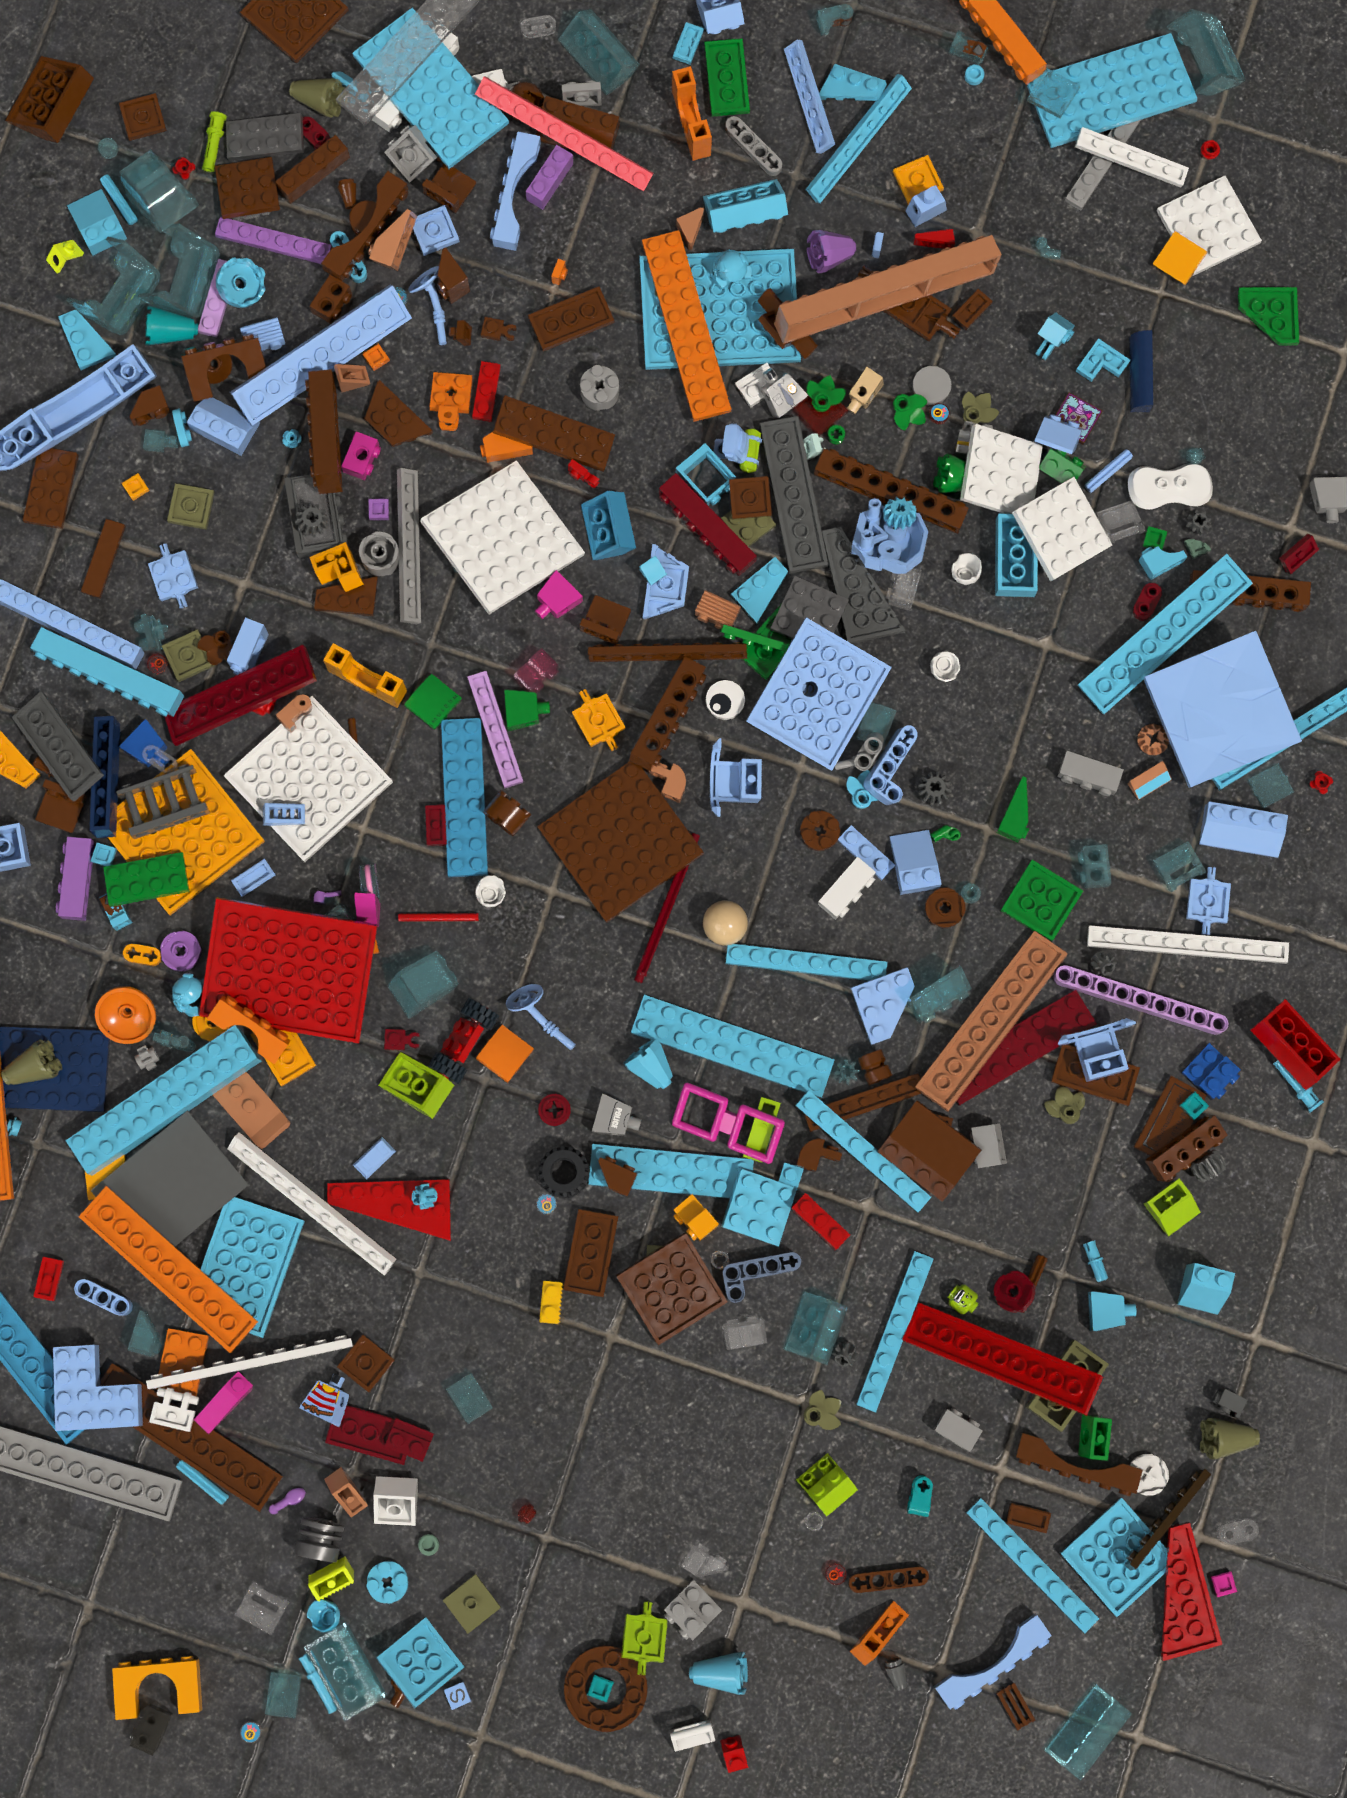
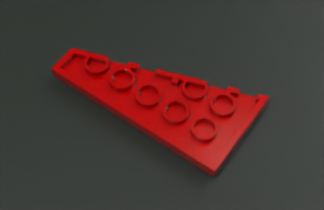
[327,1180,451,1241]

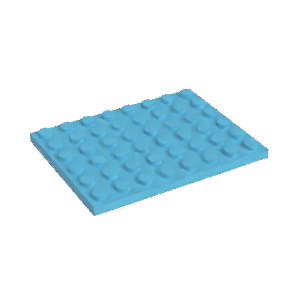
[640,249,801,370]

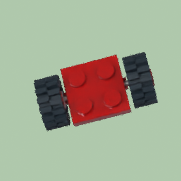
[428,998,499,1084]

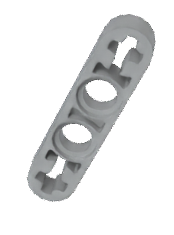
[725,116,782,176]

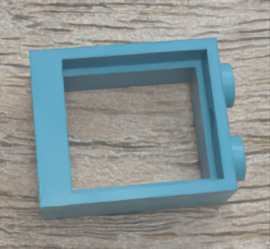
[676,443,736,506]

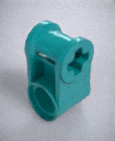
[907,1475,933,1517]

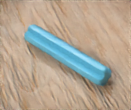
[100,174,138,225]
[176,1460,229,1504]

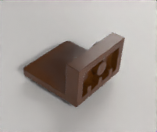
[422,164,476,214]
[580,595,631,645]
[35,779,87,833]

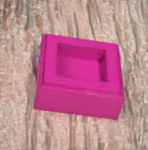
[1210,1571,1237,1597]

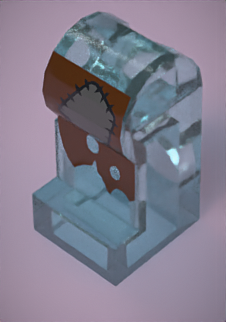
[816,4,853,36]
[949,30,988,64]

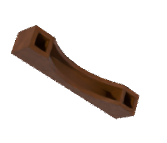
[321,171,409,282]
[1015,1433,1143,1496]

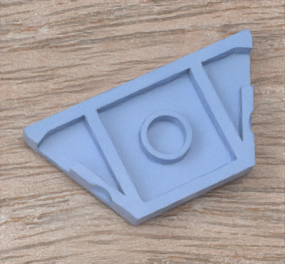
[643,544,689,619]

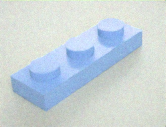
[838,825,895,881]

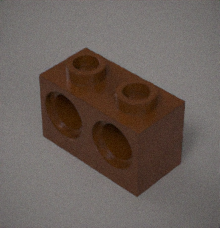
[309,275,352,324]

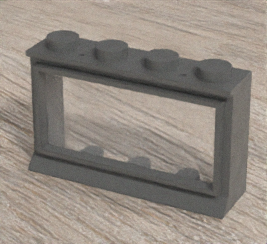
[284,475,348,558]

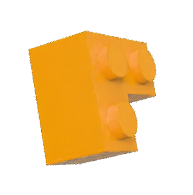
[310,542,364,592]
[673,1194,719,1242]

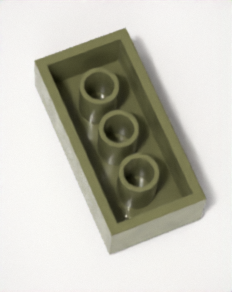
[1025,1340,1109,1432]

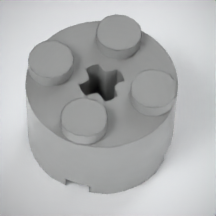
[580,365,619,411]
[359,532,400,576]

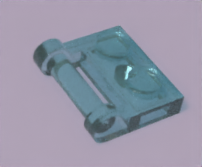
[1153,841,1206,892]
[152,1030,196,1052]

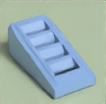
[263,803,305,826]

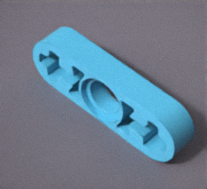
[330,231,367,283]

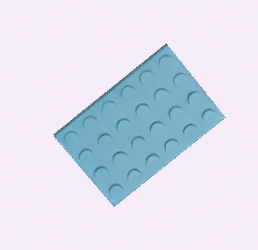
[201,1197,305,1338]

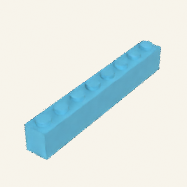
[30,627,184,717]

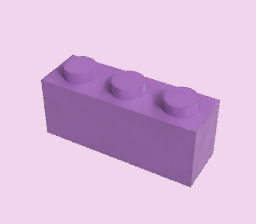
[526,145,573,210]

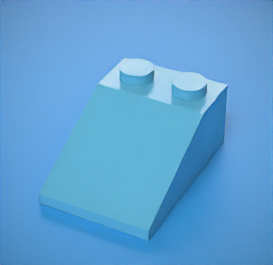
[67,189,127,256]

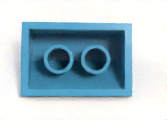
[581,491,636,560]

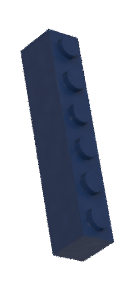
[90,716,120,838]

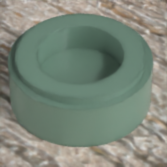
[418,1534,439,1556]

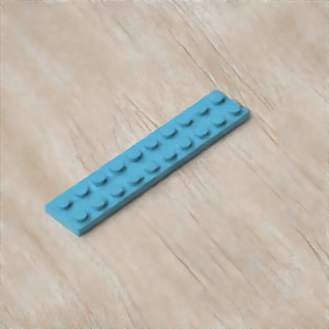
[1077,554,1253,714]
[631,995,834,1098]

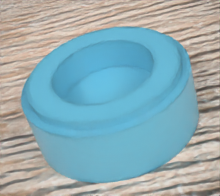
[965,65,984,85]

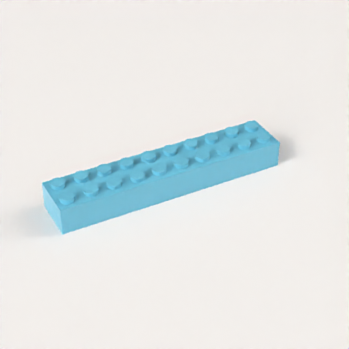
[66,1025,261,1176]

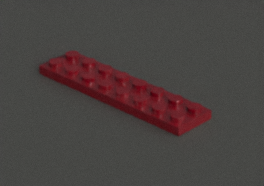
[165,645,317,746]
[956,990,1097,1106]

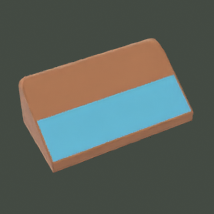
[1128,761,1172,800]

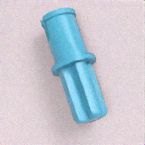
[1083,1240,1108,1282]

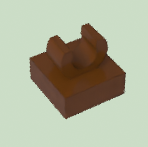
[449,320,472,346]

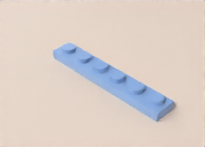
[784,40,835,154]

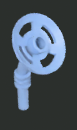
[408,266,447,345]
[506,984,576,1050]

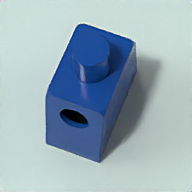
[119,719,170,768]

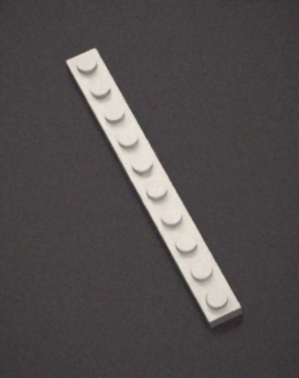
[1087,926,1289,964]
[227,1133,396,1275]
[146,1335,353,1389]

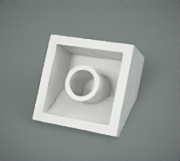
[373,1476,418,1526]

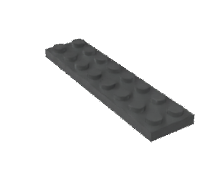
[760,416,828,574]

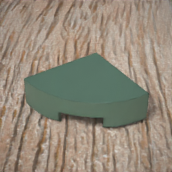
[1184,539,1211,559]

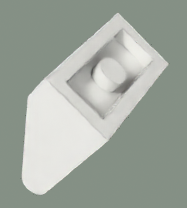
[670,1719,715,1752]

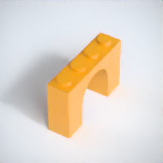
[323,643,407,708]
[112,1656,202,1720]

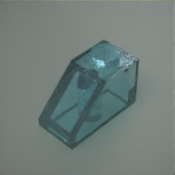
[128,1310,162,1357]

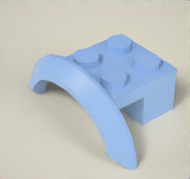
[710,738,762,817]
[1058,1018,1136,1082]

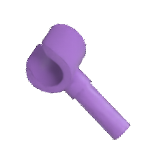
[313,891,342,904]

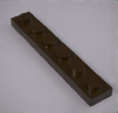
[1124,1469,1211,1571]

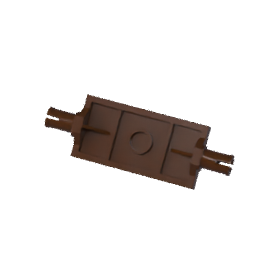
[858,265,961,342]

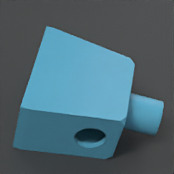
[1088,1292,1136,1331]

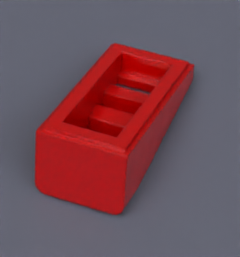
[913,229,955,249]

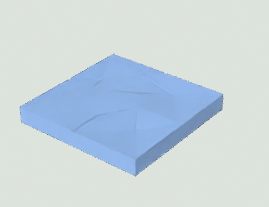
[1143,631,1302,788]

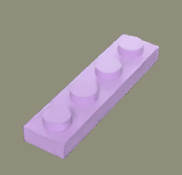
[198,259,227,338]

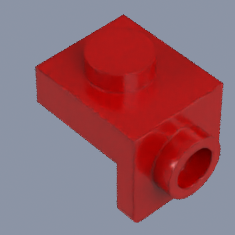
[720,1735,748,1773]

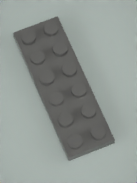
[12,691,104,802]

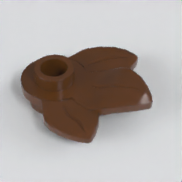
[197,631,233,665]

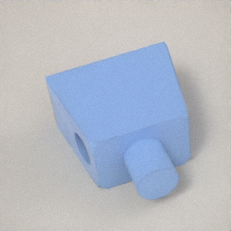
[905,185,947,227]

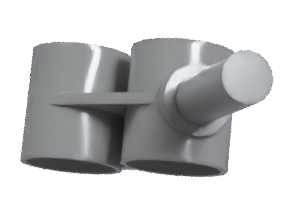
[835,732,884,771]

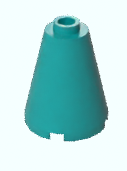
[145,306,198,345]

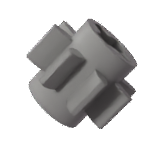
[134,1045,160,1071]

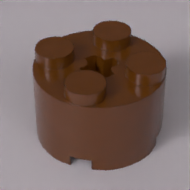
[483,790,531,836]

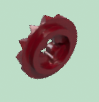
[538,1094,571,1126]

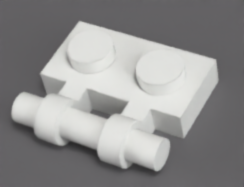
[149,1388,199,1432]

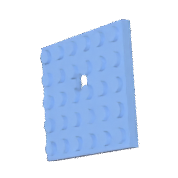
[746,617,892,771]

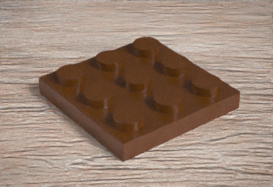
[215,157,280,219]

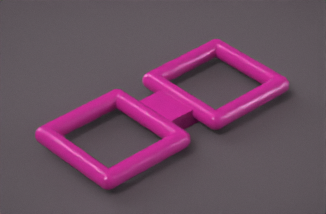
[672,1082,785,1164]

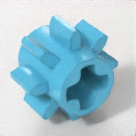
[412,1183,437,1210]

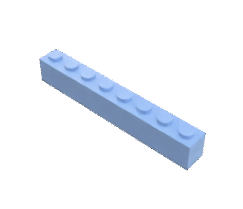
[0,579,145,670]

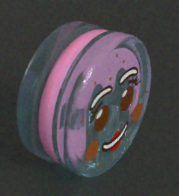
[359,863,380,900]

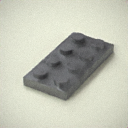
[226,113,304,161]

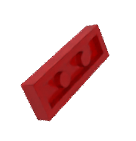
[472,361,501,422]

